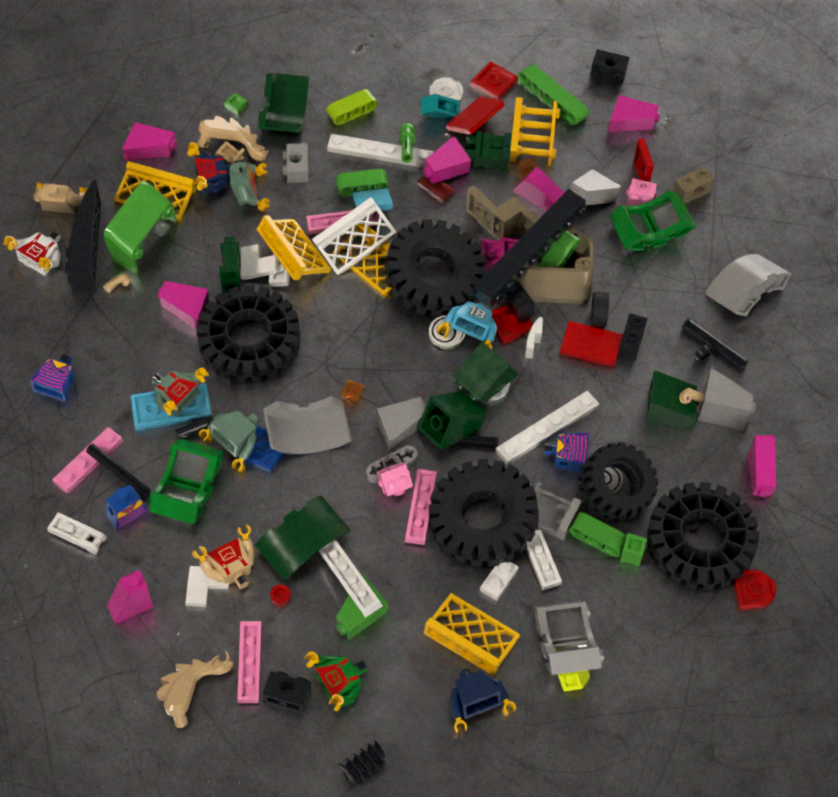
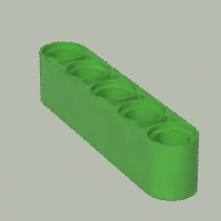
[518,64,589,125]

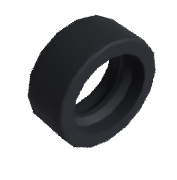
[591,292,609,327]

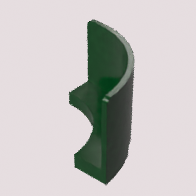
[258,72,309,132]
[255,496,350,580]

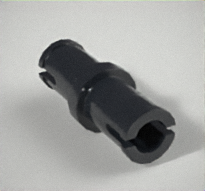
[175,415,213,439]

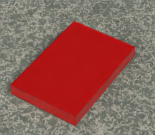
[446,96,505,135]
[559,321,623,368]

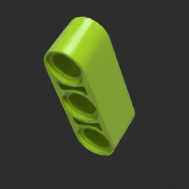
[326,89,378,125]

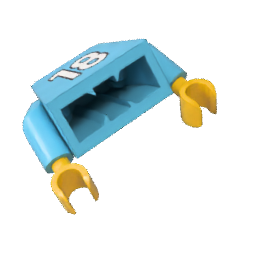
[437,301,497,350]

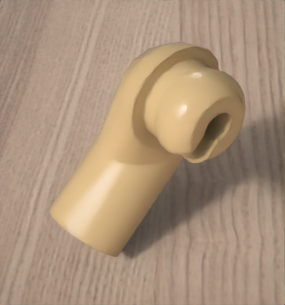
[103,273,131,293]
[679,388,705,404]

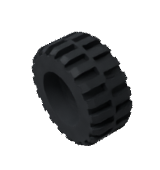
[578,442,658,522]

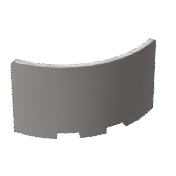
[706,254,792,317]
[263,396,352,454]

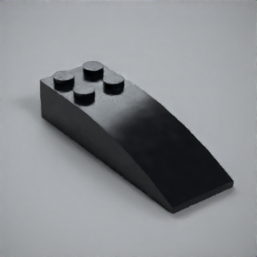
[65,180,102,291]

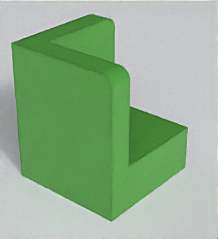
[620,533,647,566]

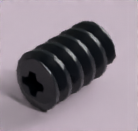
[338,739,386,785]

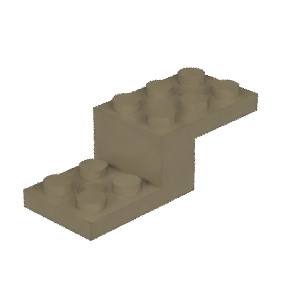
[466,186,539,241]

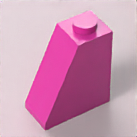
[608,95,661,132]
[122,123,177,161]
[423,137,471,184]
[513,166,564,211]
[158,281,209,329]
[748,435,776,497]
[107,570,153,624]

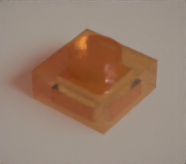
[517,157,537,178]
[340,379,365,404]

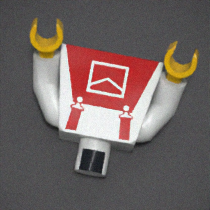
[3,232,61,276]

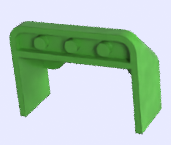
[104,181,177,274]

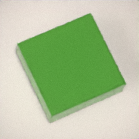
[224,93,248,115]

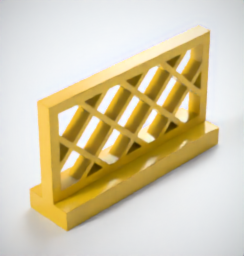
[113,161,197,221]
[256,216,331,280]
[332,223,394,297]
[423,593,520,676]

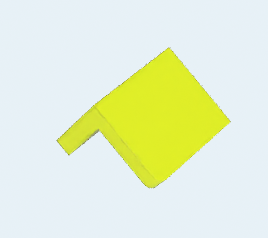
[558,670,590,691]

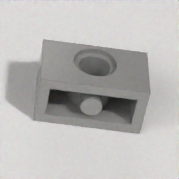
[283,143,309,183]

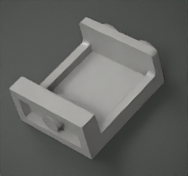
[534,482,581,541]

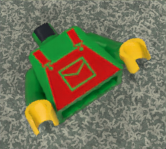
[304,651,368,711]

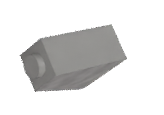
[570,169,622,205]
[377,396,427,450]

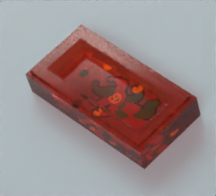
[417,175,455,204]

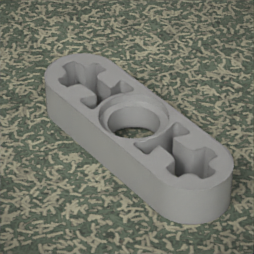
[366,446,418,483]

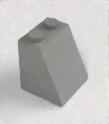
[698,369,756,431]

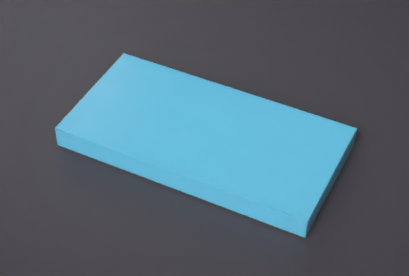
[130,383,212,431]

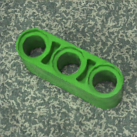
[336,169,389,197]
[538,230,580,268]
[568,512,627,557]

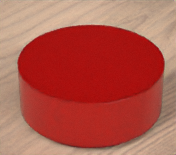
[270,584,291,606]

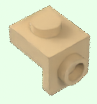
[214,141,245,165]

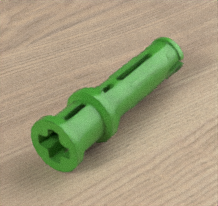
[400,123,415,163]

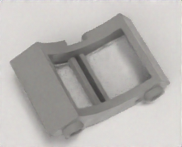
[534,600,604,675]

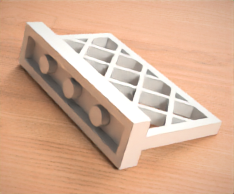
[312,197,397,276]

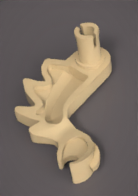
[197,116,269,162]
[157,651,233,728]

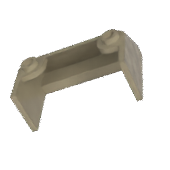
[518,242,594,304]

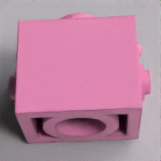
[626,178,657,206]
[376,463,413,496]

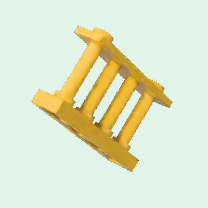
[509,97,560,166]

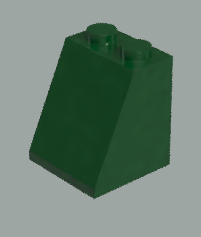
[452,342,519,404]
[646,371,699,429]
[417,391,487,450]

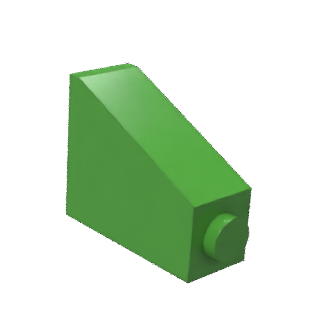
[336,574,388,640]

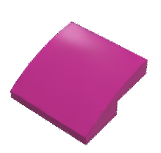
[480,237,519,273]

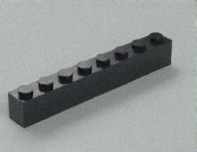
[474,189,586,308]

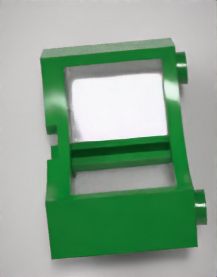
[609,190,696,251]
[148,438,224,525]

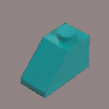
[421,94,459,118]

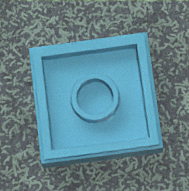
[353,188,393,212]

